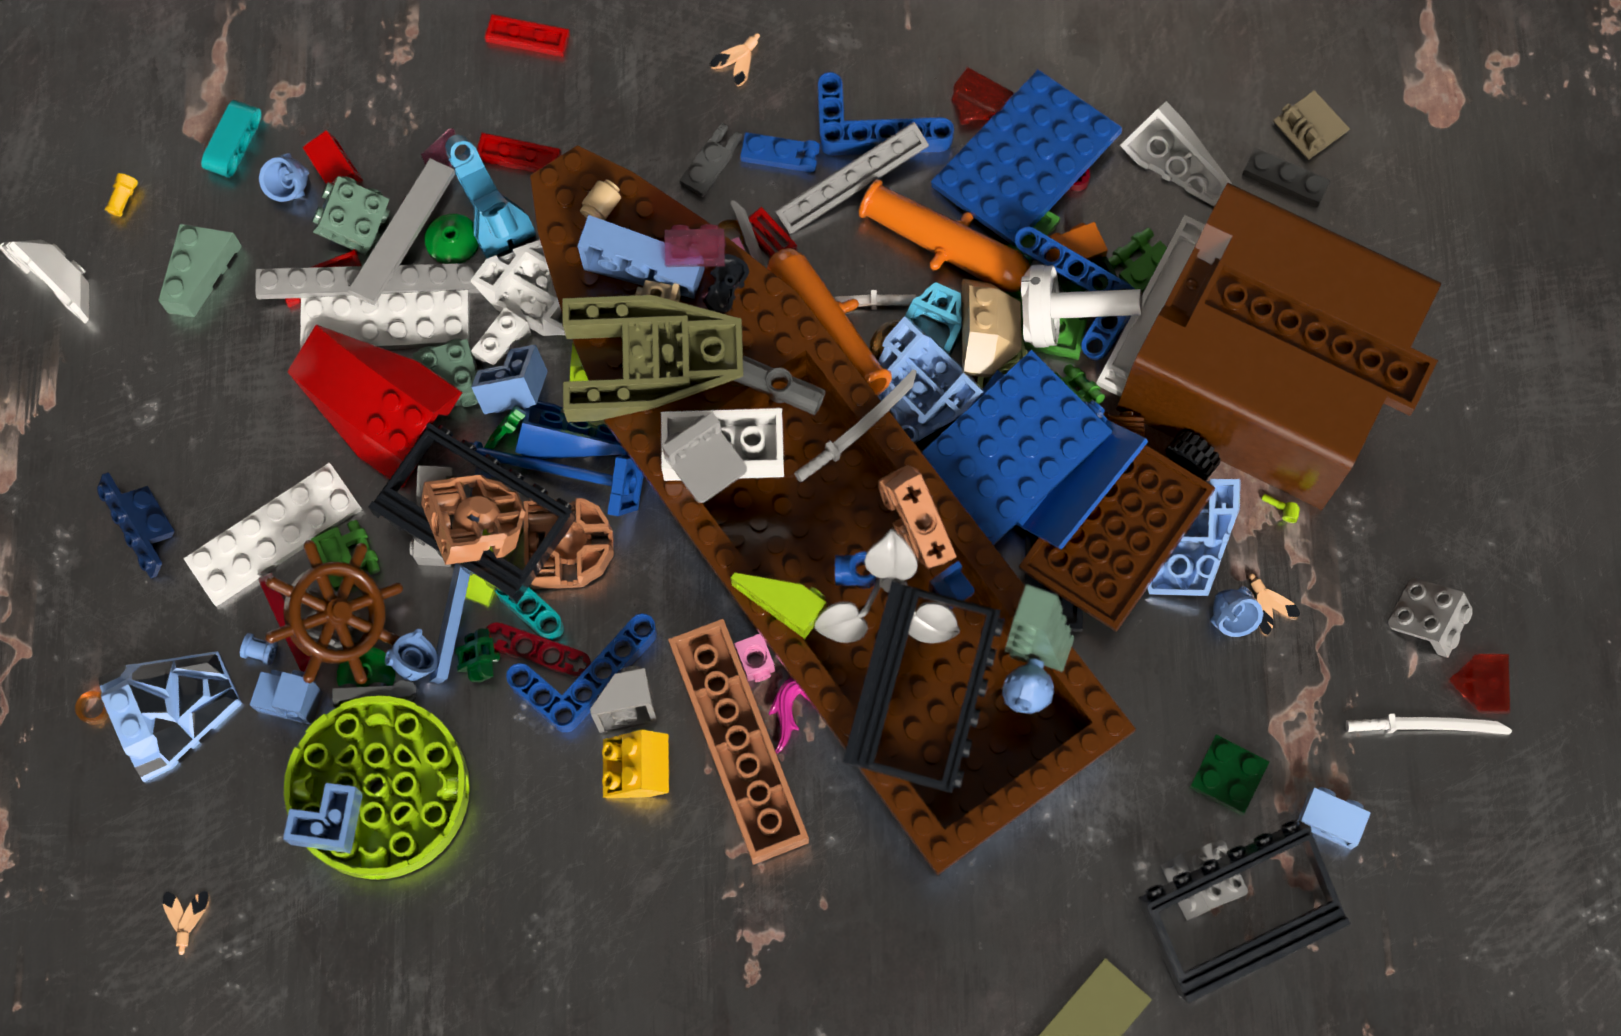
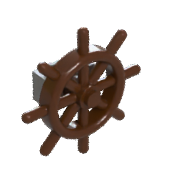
[265,540,403,684]

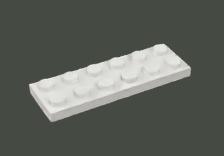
[300,290,470,350]
[183,462,362,607]

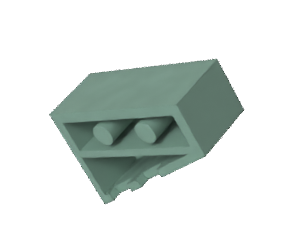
[159,224,242,317]

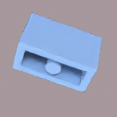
[1298,787,1371,850]

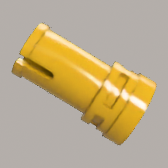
[105,173,138,217]

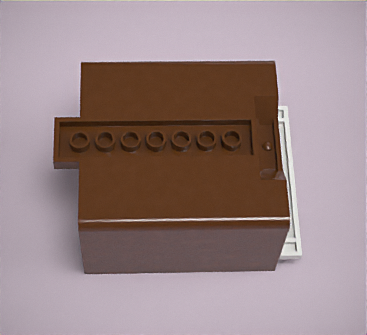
[1096,183,1442,510]

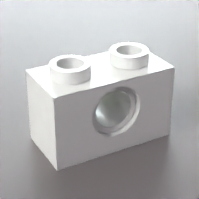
[471,308,532,369]

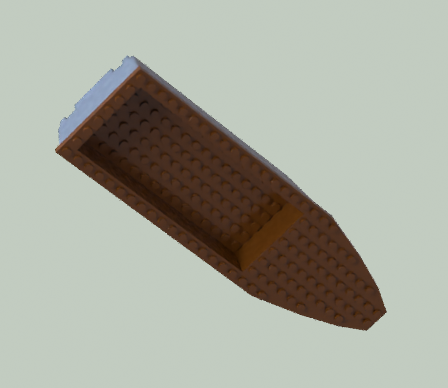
[530,145,1136,876]

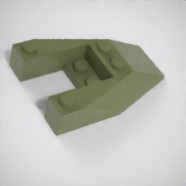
[563,295,743,422]

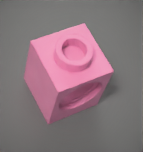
[734,634,775,682]

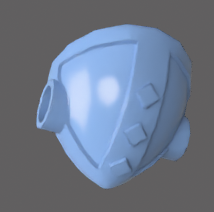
[259,153,309,202]
[1210,585,1263,637]
[385,629,438,681]
[1002,659,1054,713]

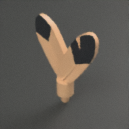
[710,33,760,86]
[1249,574,1300,635]
[163,891,209,955]

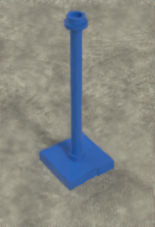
[470,441,643,516]

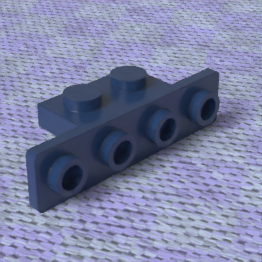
[97,472,175,579]

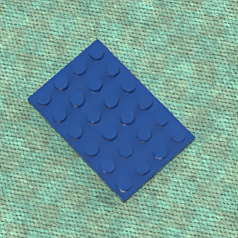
[931,70,1122,247]
[921,350,1113,545]

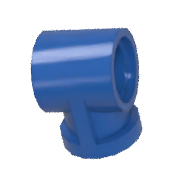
[835,551,879,589]

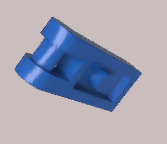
[740,132,820,172]

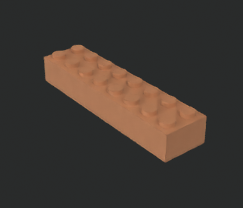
[668,619,809,865]

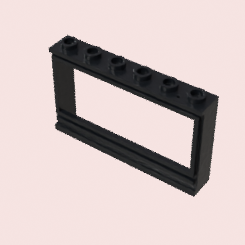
[368,423,576,605]
[843,581,1005,793]
[1138,820,1351,1003]

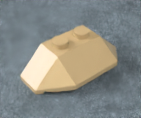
[962,279,1022,378]

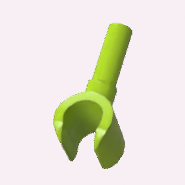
[1262,494,1300,523]

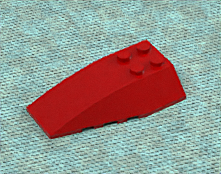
[287,325,463,488]

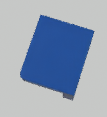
[928,561,975,610]

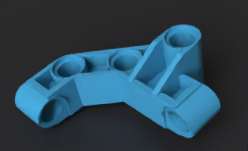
[445,134,537,259]

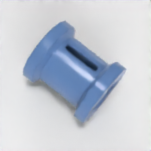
[240,633,278,666]

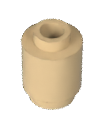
[580,180,621,220]

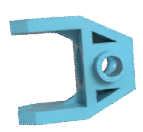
[905,282,962,356]

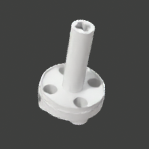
[1021,265,1142,348]

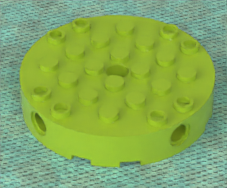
[284,696,470,880]

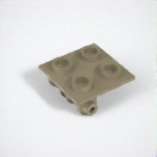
[1273,90,1350,160]

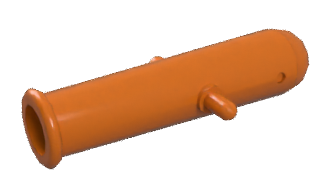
[859,179,1030,292]
[767,248,892,396]

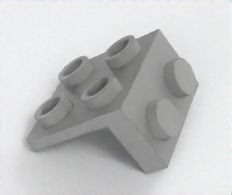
[662,412,747,503]
[1388,578,1472,658]
[1161,840,1248,921]

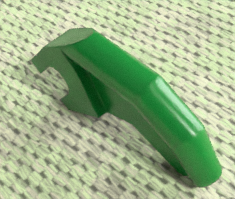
[484,406,526,450]

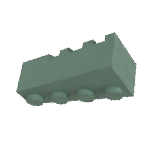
[1005,585,1074,672]

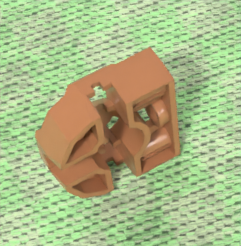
[878,465,956,568]
[421,475,526,565]
[524,498,614,589]

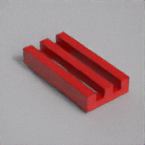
[748,207,797,258]

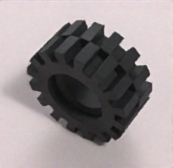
[1165,430,1221,481]

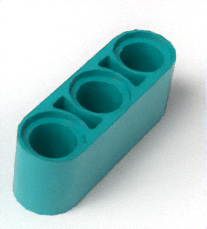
[201,100,261,178]
[494,587,564,641]

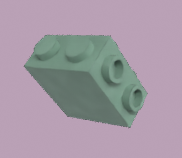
[312,176,390,255]
[412,339,478,408]

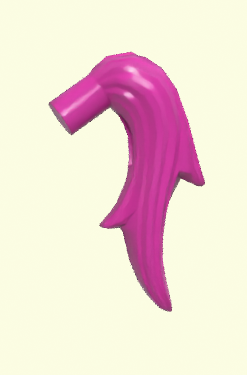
[768,678,810,754]

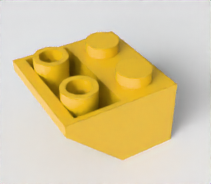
[602,730,669,798]

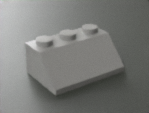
[590,666,657,733]

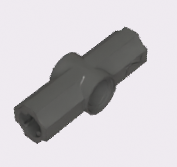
[734,356,825,415]

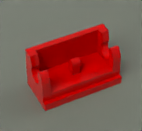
[302,130,364,184]

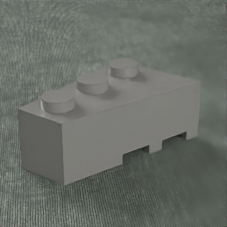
[410,465,457,567]

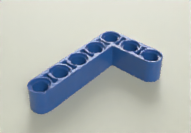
[818,72,954,156]
[1015,227,1135,360]
[506,613,657,733]

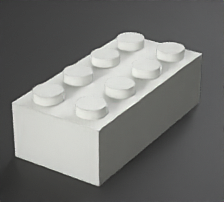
[661,408,784,481]

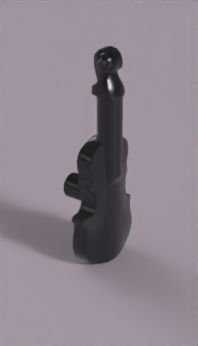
[704,254,749,314]

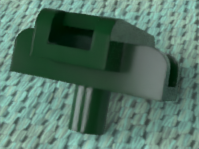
[455,628,500,682]

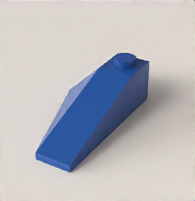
[515,400,627,459]

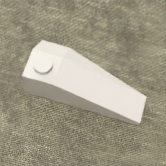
[1120,101,1233,206]

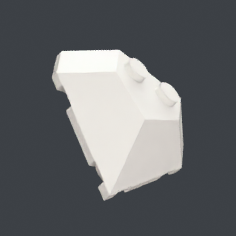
[0,240,89,323]
[471,240,565,336]

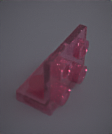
[665,224,726,267]

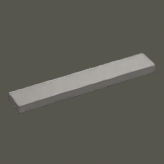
[775,122,929,235]
[349,159,455,305]

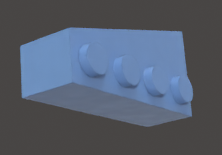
[578,215,705,299]

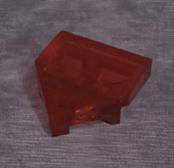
[951,67,1014,124]
[1449,654,1510,714]

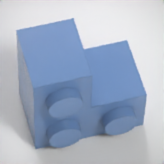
[471,344,548,414]
[250,670,323,725]
[283,783,363,853]

